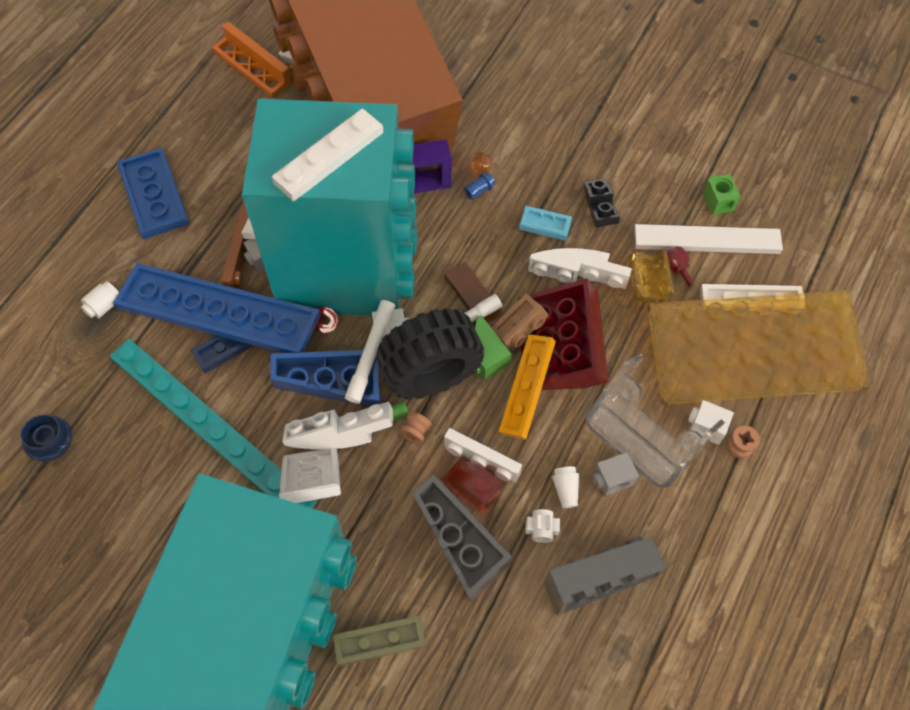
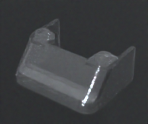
[586,353,726,488]

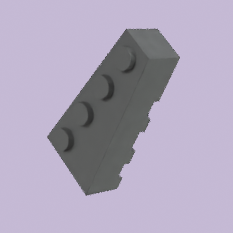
[412,474,513,602]
[544,536,667,616]

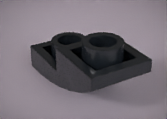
[584,178,620,227]

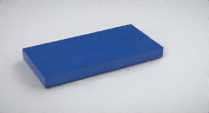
[117,148,190,239]

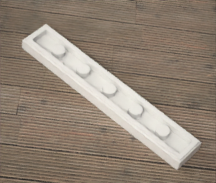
[634,224,783,254]

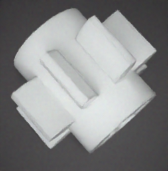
[526,509,560,543]

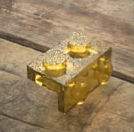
[628,250,674,305]

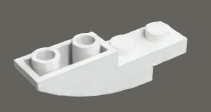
[528,248,632,289]
[282,402,393,449]

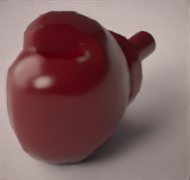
[661,245,694,286]

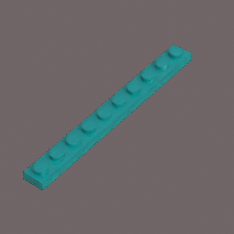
[110,339,317,508]

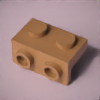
[491,293,549,351]

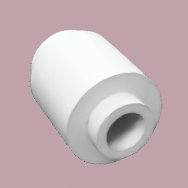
[81,281,119,318]

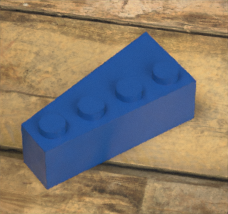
[270,350,381,407]

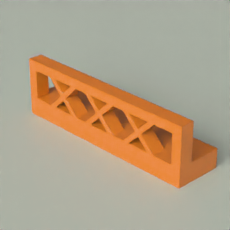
[212,21,292,98]

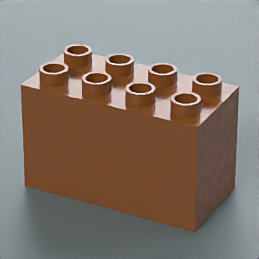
[269,0,463,149]

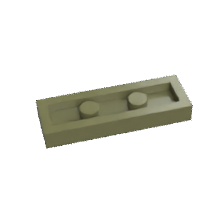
[333,615,426,667]

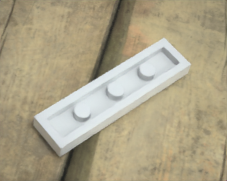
[272,108,383,202]
[700,284,805,313]

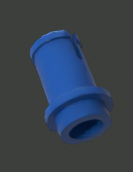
[464,172,495,200]

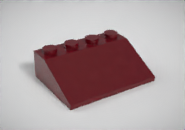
[517,278,609,390]

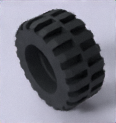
[376,308,485,400]

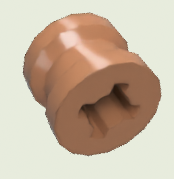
[399,412,432,444]
[727,425,760,458]

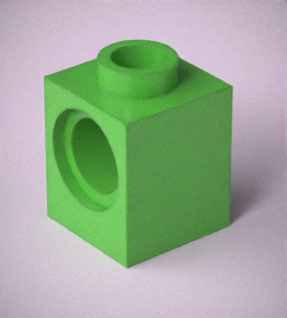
[702,174,741,215]

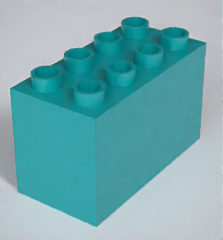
[242,99,417,316]
[93,473,357,710]

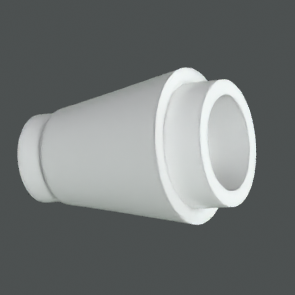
[552,467,579,508]

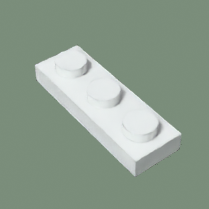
[444,428,522,483]

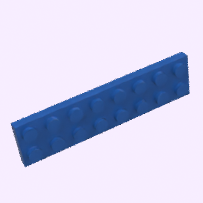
[113,263,321,353]

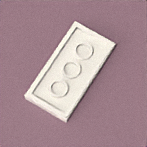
[279,449,341,503]

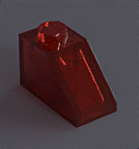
[442,459,503,514]

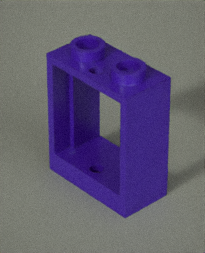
[411,139,452,193]

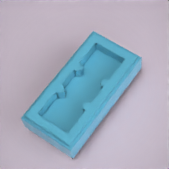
[519,206,572,241]

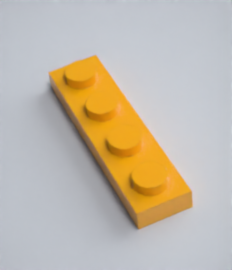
[499,335,556,440]

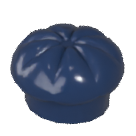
[20,415,72,462]

